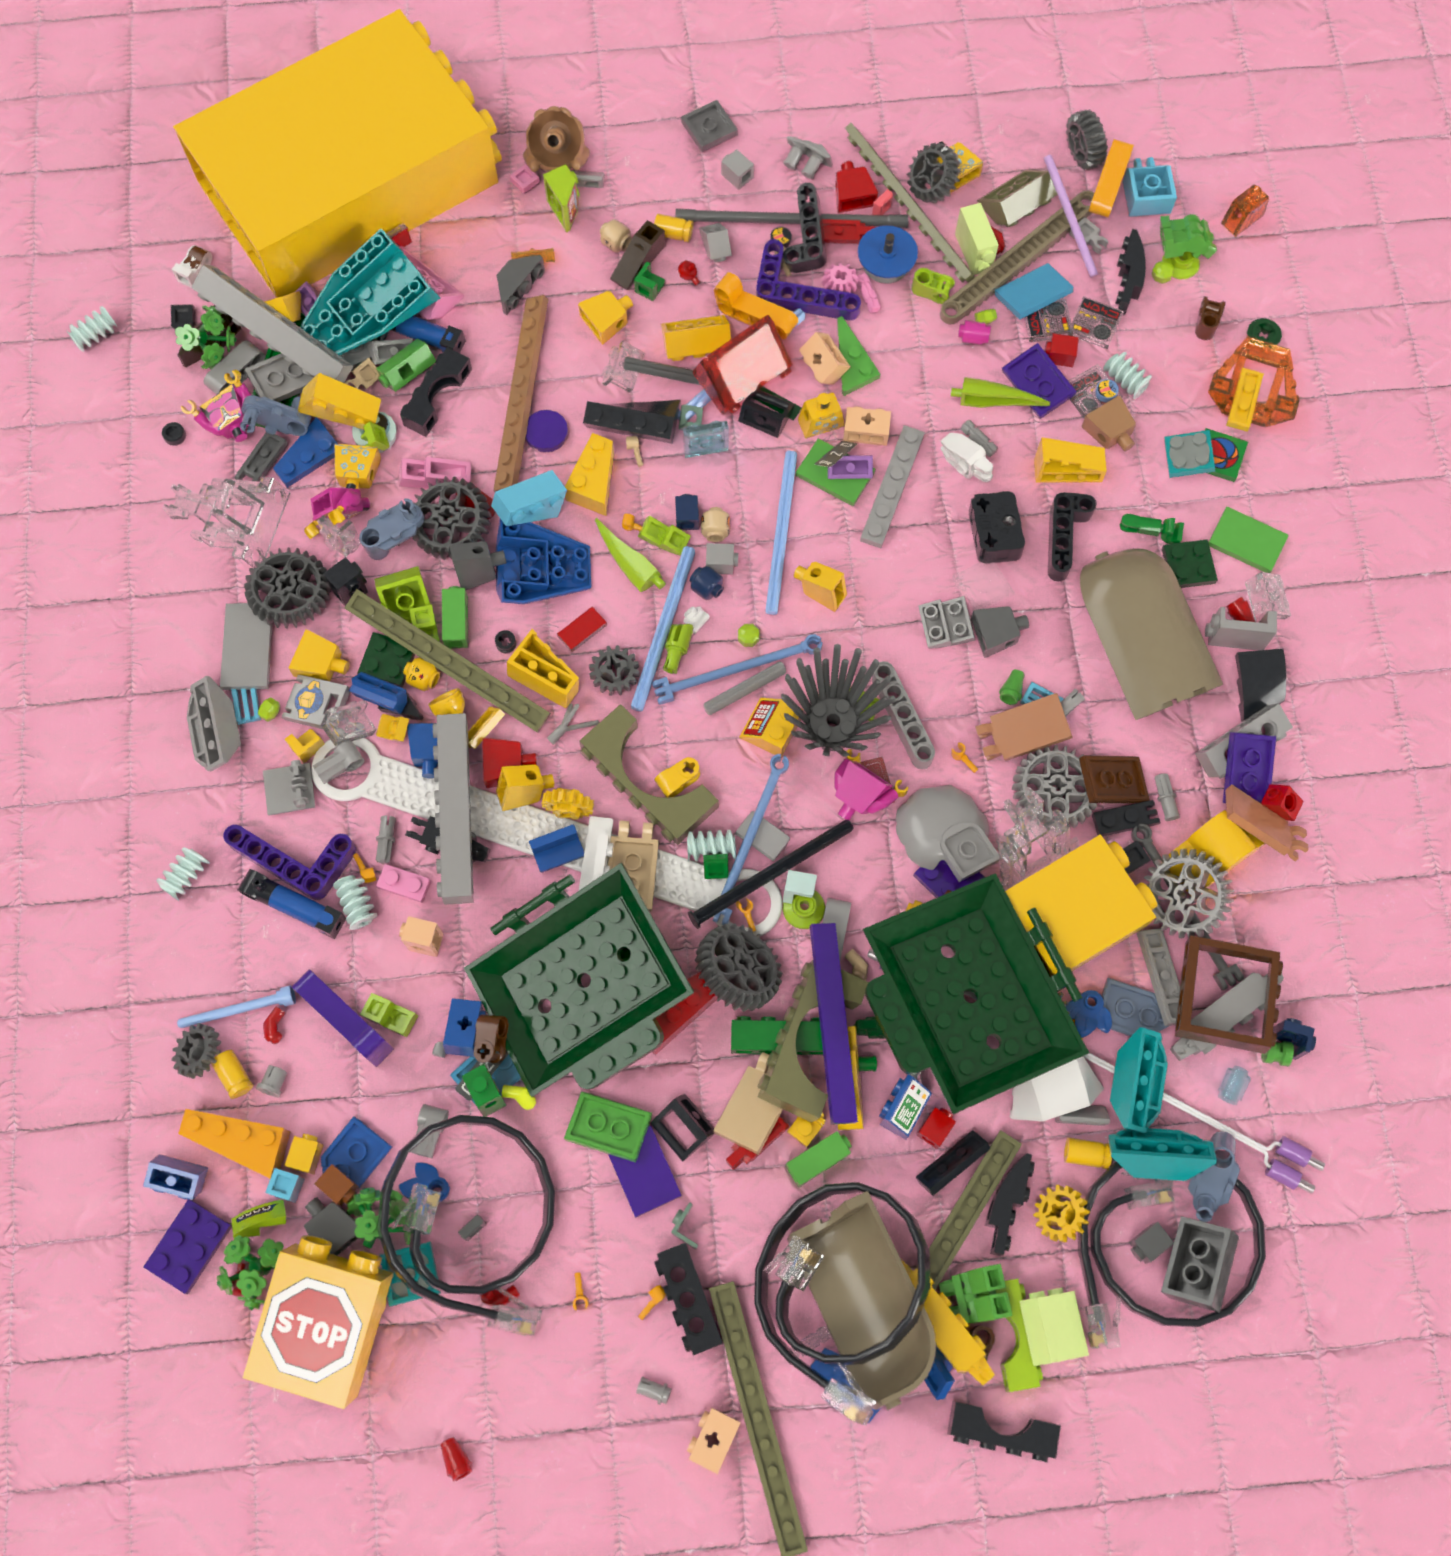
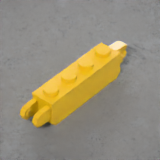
[901,1259,995,1386]

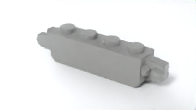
[1170,973,1284,1061]

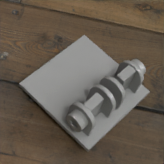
[263,760,315,816]

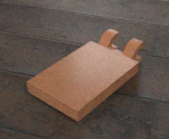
[975,693,1073,761]
[1225,784,1309,861]

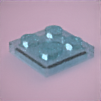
[683,421,729,458]

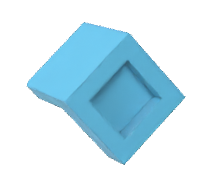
[265,1168,305,1203]

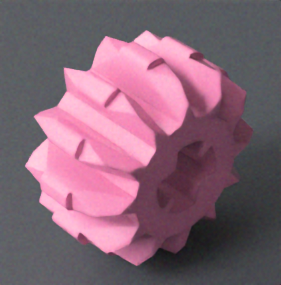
[822,261,859,293]

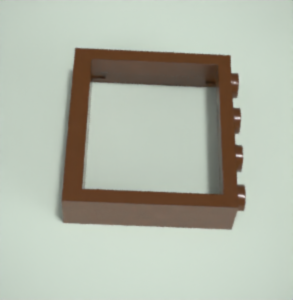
[1175,935,1283,1054]

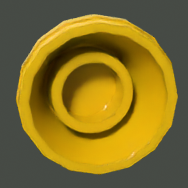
[428,688,465,717]

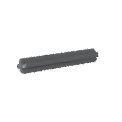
[623,357,709,386]

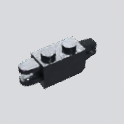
[405,816,490,862]

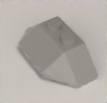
[187,676,241,772]

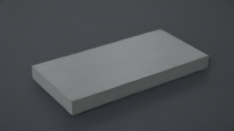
[220,603,274,690]

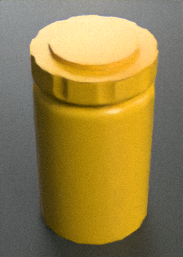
[654,213,694,243]
[211,1049,253,1099]
[1064,1137,1112,1169]

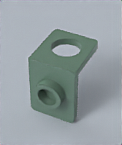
[678,404,709,435]
[671,1202,698,1250]

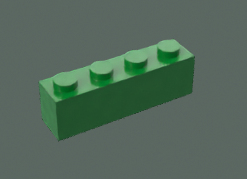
[731,1016,823,1055]

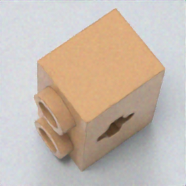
[799,332,850,385]
[843,406,891,446]
[399,916,444,957]
[687,1408,740,1474]

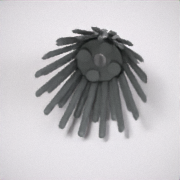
[781,644,895,757]

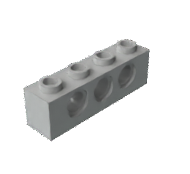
[1195,703,1293,779]

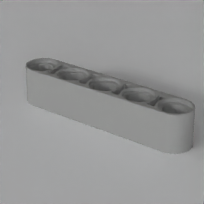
[872,661,935,769]

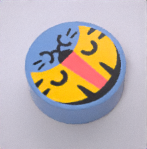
[1095,379,1119,403]

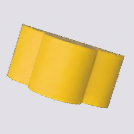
[1168,810,1265,896]

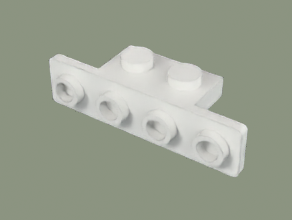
[579,816,614,890]

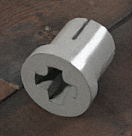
[256,1065,287,1098]

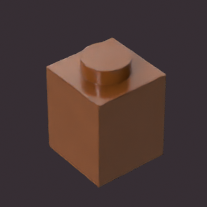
[314,1164,359,1206]

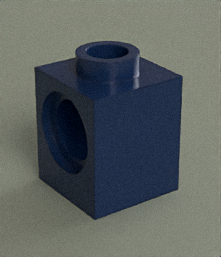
[675,494,699,530]

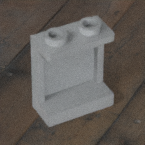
[1205,607,1277,650]

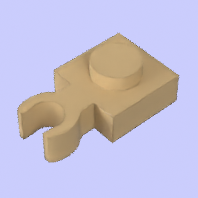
[344,358,380,389]

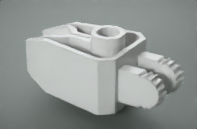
[941,433,993,482]

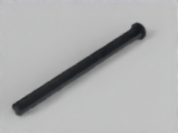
[688,820,854,929]

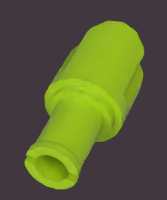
[663,624,694,674]

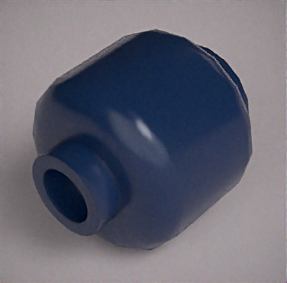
[689,566,724,600]

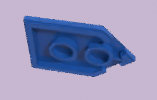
[321,1116,393,1188]

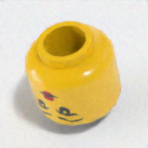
[403,657,440,692]

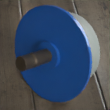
[858,226,918,283]

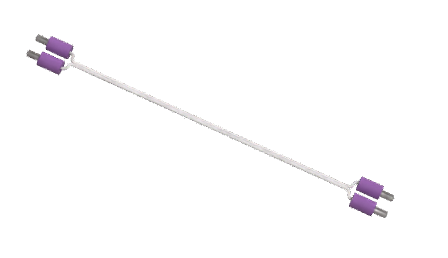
[867,949,1325,1193]

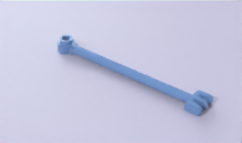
[652,634,822,705]
[710,754,789,925]

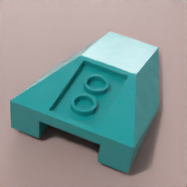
[300,228,441,355]

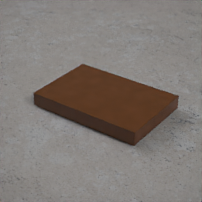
[1079,755,1150,803]

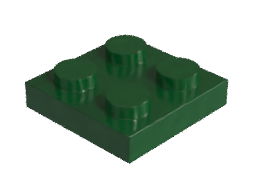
[1162,539,1218,588]
[357,632,415,688]

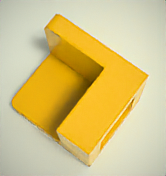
[284,729,325,763]

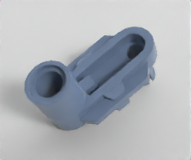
[240,395,312,436]
[359,498,424,560]
[1188,1131,1240,1222]

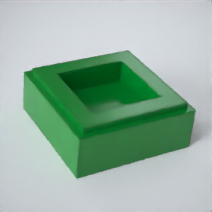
[703,854,728,879]

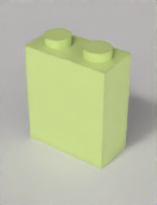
[955,203,998,275]
[1019,1287,1089,1366]

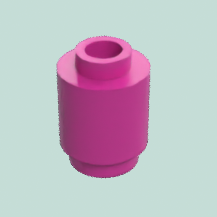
[958,320,991,345]

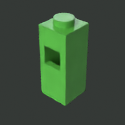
[376,339,436,392]
[442,586,469,649]
[785,1131,852,1188]

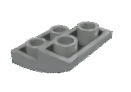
[918,596,976,649]

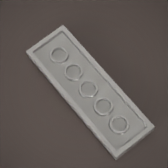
[245,338,378,402]

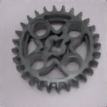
[412,476,492,560]
[244,547,331,629]
[694,923,783,1012]

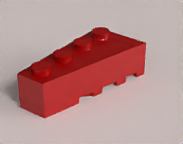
[652,972,718,1055]

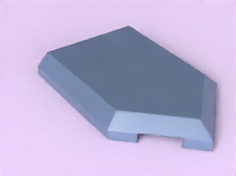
[1102,978,1171,1036]

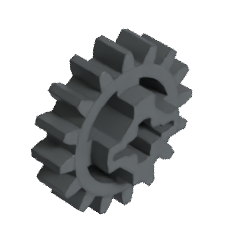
[589,645,640,696]
[171,1023,221,1079]

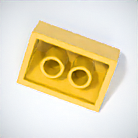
[661,315,732,361]

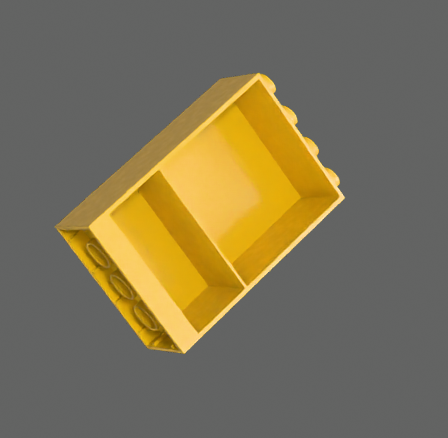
[173,9,502,298]

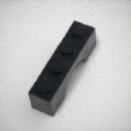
[400,347,472,437]
[947,1401,1061,1463]

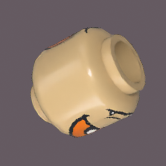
[701,507,730,542]

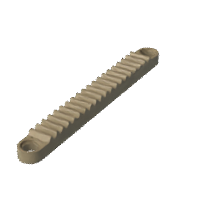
[940,190,1094,324]

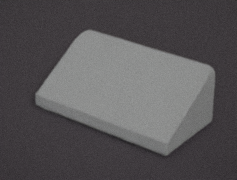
[570,170,604,188]
[367,338,413,364]
[735,811,790,861]
[1055,1105,1110,1126]

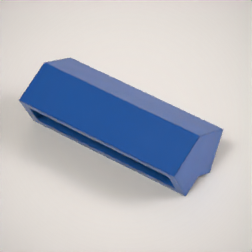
[349,672,407,714]

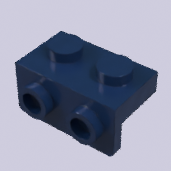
[1273,1018,1316,1060]

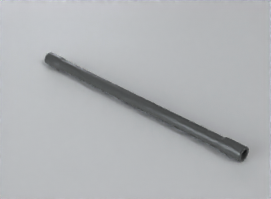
[675,209,908,228]

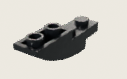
[1115,228,1146,315]
[985,1153,1035,1256]

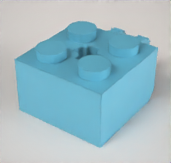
[1123,157,1177,217]

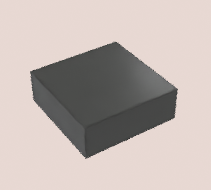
[458,1214,486,1241]

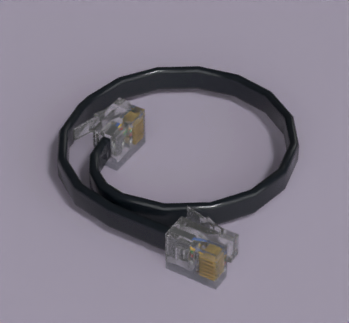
[377,1115,555,1336]
[1078,1162,1266,1349]
[754,1182,930,1426]

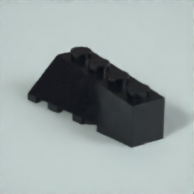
[583,400,681,444]

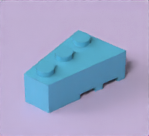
[491,470,567,526]

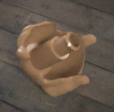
[523,106,590,172]

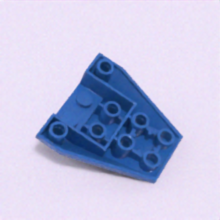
[495,519,591,604]

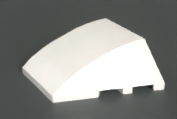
[1010,1056,1104,1121]

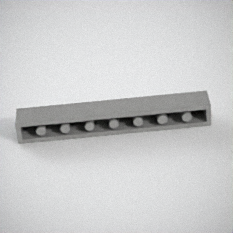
[191,265,353,383]
[433,713,474,905]

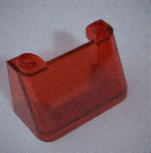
[692,314,793,415]

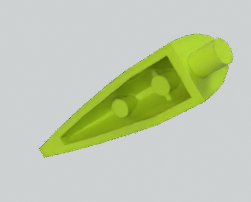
[951,377,1050,408]
[595,518,666,592]

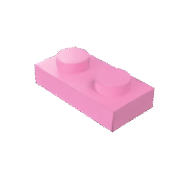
[376,864,431,903]

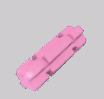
[858,273,881,313]

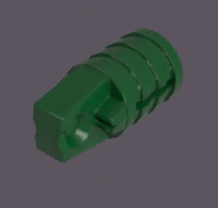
[853,1016,886,1039]

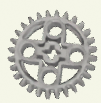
[1012,745,1097,832]
[1144,849,1234,938]

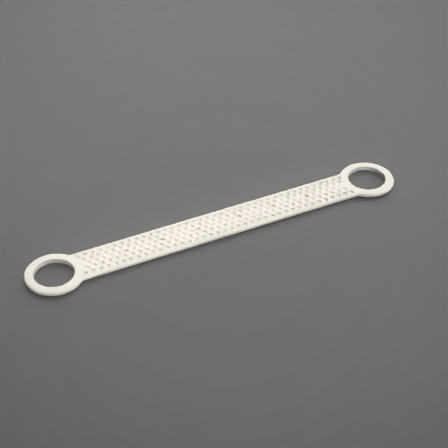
[311,734,782,936]

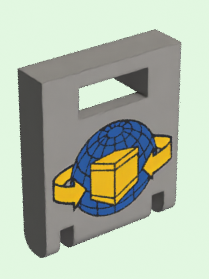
[282,675,350,732]

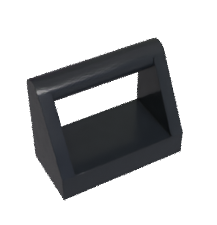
[738,388,795,438]
[650,1094,715,1162]

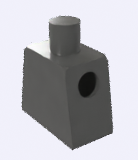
[449,541,507,590]
[971,606,1029,658]
[304,1197,358,1256]

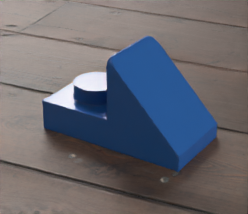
[924,1346,955,1400]

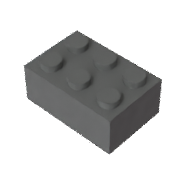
[1161,1216,1239,1313]

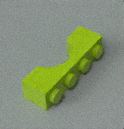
[995,1278,1043,1392]

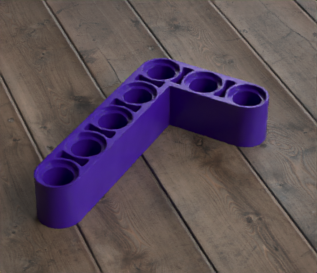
[756,239,861,320]
[223,825,356,900]
[292,969,394,1068]

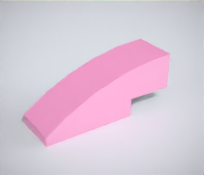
[399,457,471,488]

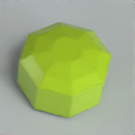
[1151,260,1174,284]
[974,309,997,324]
[738,624,759,647]
[258,697,280,722]

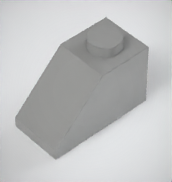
[699,223,732,262]

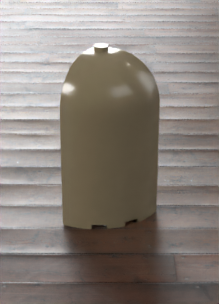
[1080,548,1224,720]
[787,1191,936,1411]

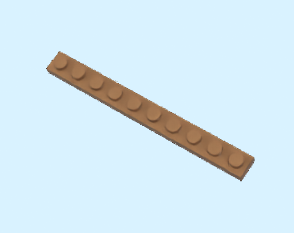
[493,295,548,492]

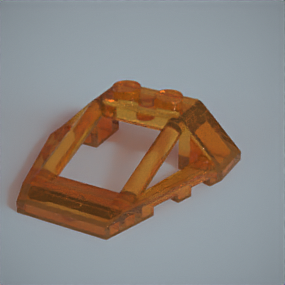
[1208,336,1300,427]

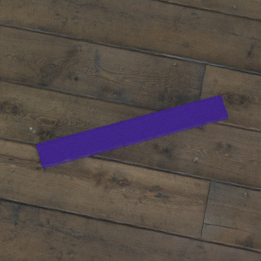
[809,923,858,1125]

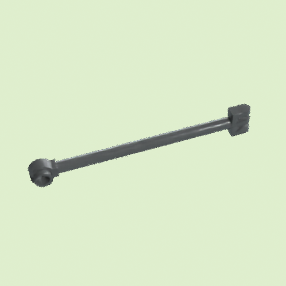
[1131,824,1244,990]

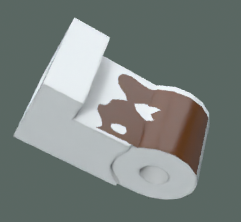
[172,245,213,288]

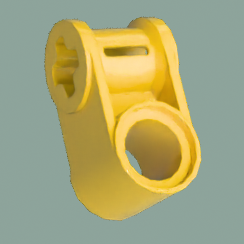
[654,757,700,798]

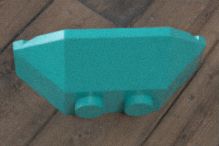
[1110,1027,1168,1133]
[1108,1128,1217,1181]

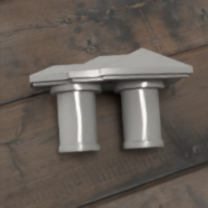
[783,136,833,179]

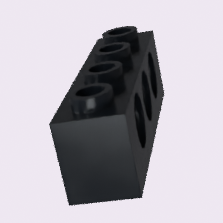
[654,1242,723,1356]

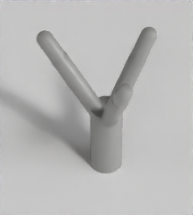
[547,704,599,745]

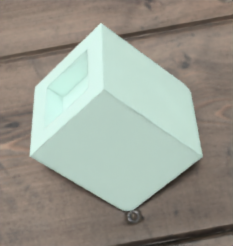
[783,870,817,904]

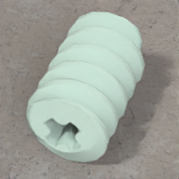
[66,306,117,352]
[1103,351,1152,399]
[687,830,736,862]
[156,847,210,901]
[333,875,378,930]

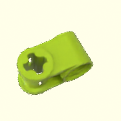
[911,268,955,304]

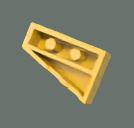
[298,373,381,429]
[565,433,614,516]
[1034,437,1107,483]
[507,629,579,709]

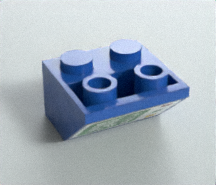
[879,1075,932,1140]

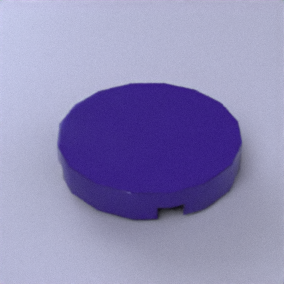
[525,410,568,452]

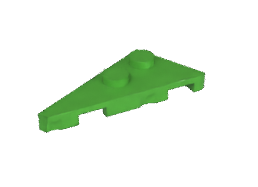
[837,316,880,396]

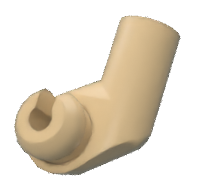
[845,949,868,981]

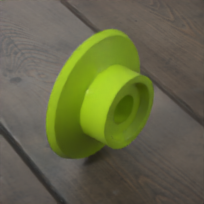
[1162,251,1200,279]
[783,890,826,929]

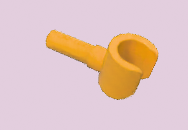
[622,513,642,531]
[951,742,979,773]
[353,853,376,883]
[736,897,756,931]
[573,1273,589,1311]
[638,1285,666,1320]

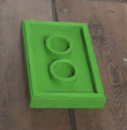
[795,438,876,506]
[1208,506,1289,574]
[564,1091,652,1163]

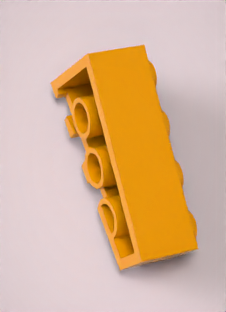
[178,1109,290,1179]

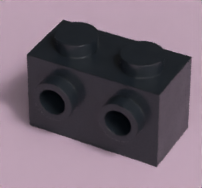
[323,557,368,606]

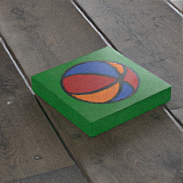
[1204,428,1248,482]

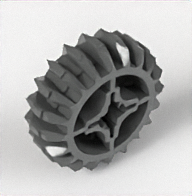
[1066,109,1108,170]
[906,143,961,203]

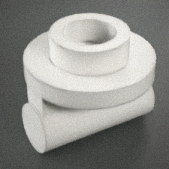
[683,606,710,634]

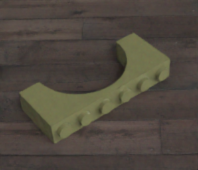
[579,704,719,845]
[758,960,869,1122]

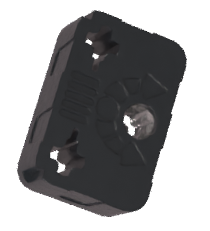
[968,491,1025,564]

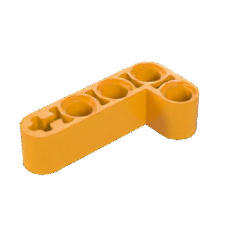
[1088,139,1134,218]
[713,272,799,339]

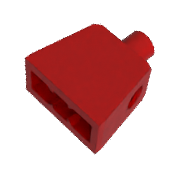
[835,161,878,213]
[482,738,537,788]

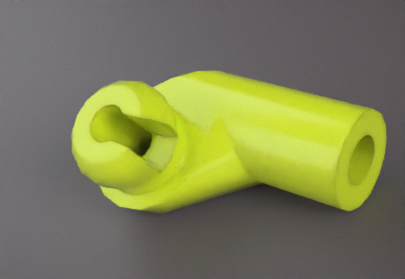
[502,1085,536,1110]

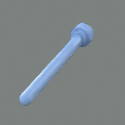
[177,985,296,1028]

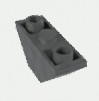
[496,255,545,315]

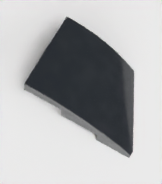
[1235,648,1286,722]

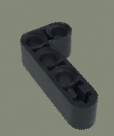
[783,183,827,273]
[1048,492,1097,582]

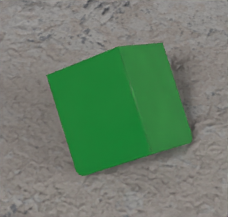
[634,262,665,301]

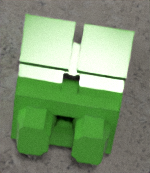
[1160,214,1217,259]
[939,1264,1013,1324]

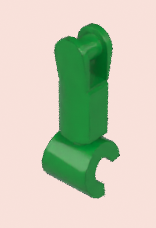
[1120,514,1184,544]

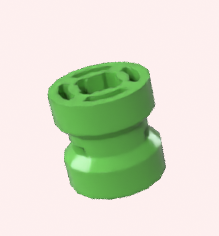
[1261,1041,1294,1067]

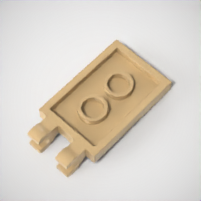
[608,820,659,912]
[713,1052,783,1155]

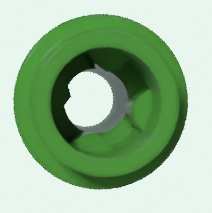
[999,669,1025,705]

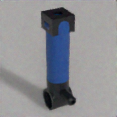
[376,316,466,353]
[237,869,346,940]

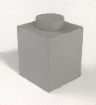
[721,149,754,190]
[706,543,738,575]

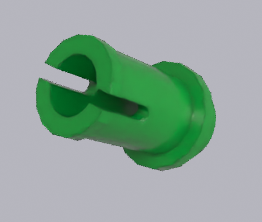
[858,1056,877,1072]

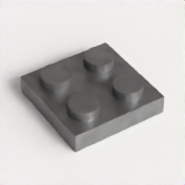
[681,100,738,152]

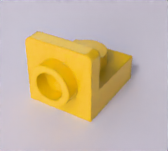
[376,714,409,742]
[787,1113,826,1148]

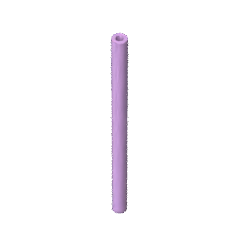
[1043,155,1098,278]

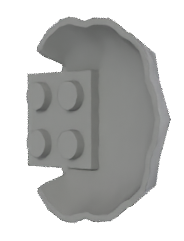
[896,785,1001,882]

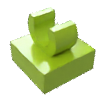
[360,422,390,451]

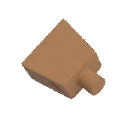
[1081,395,1136,452]

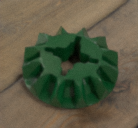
[1246,318,1282,351]

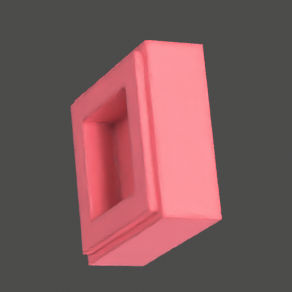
[872,189,893,215]

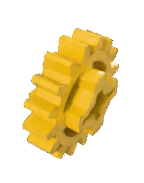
[541,788,594,820]
[1033,1184,1090,1243]

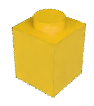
[285,1133,324,1175]

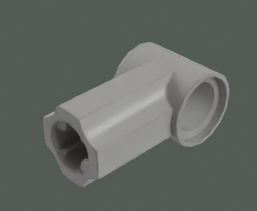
[313,741,364,784]
[411,1104,449,1158]

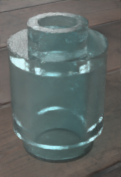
[1218,1066,1251,1105]

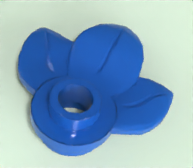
[1066,990,1112,1038]
[398,1163,450,1212]

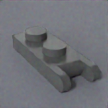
[235,432,288,489]

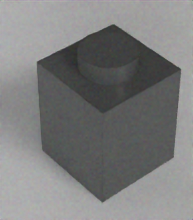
[1129,1222,1174,1264]

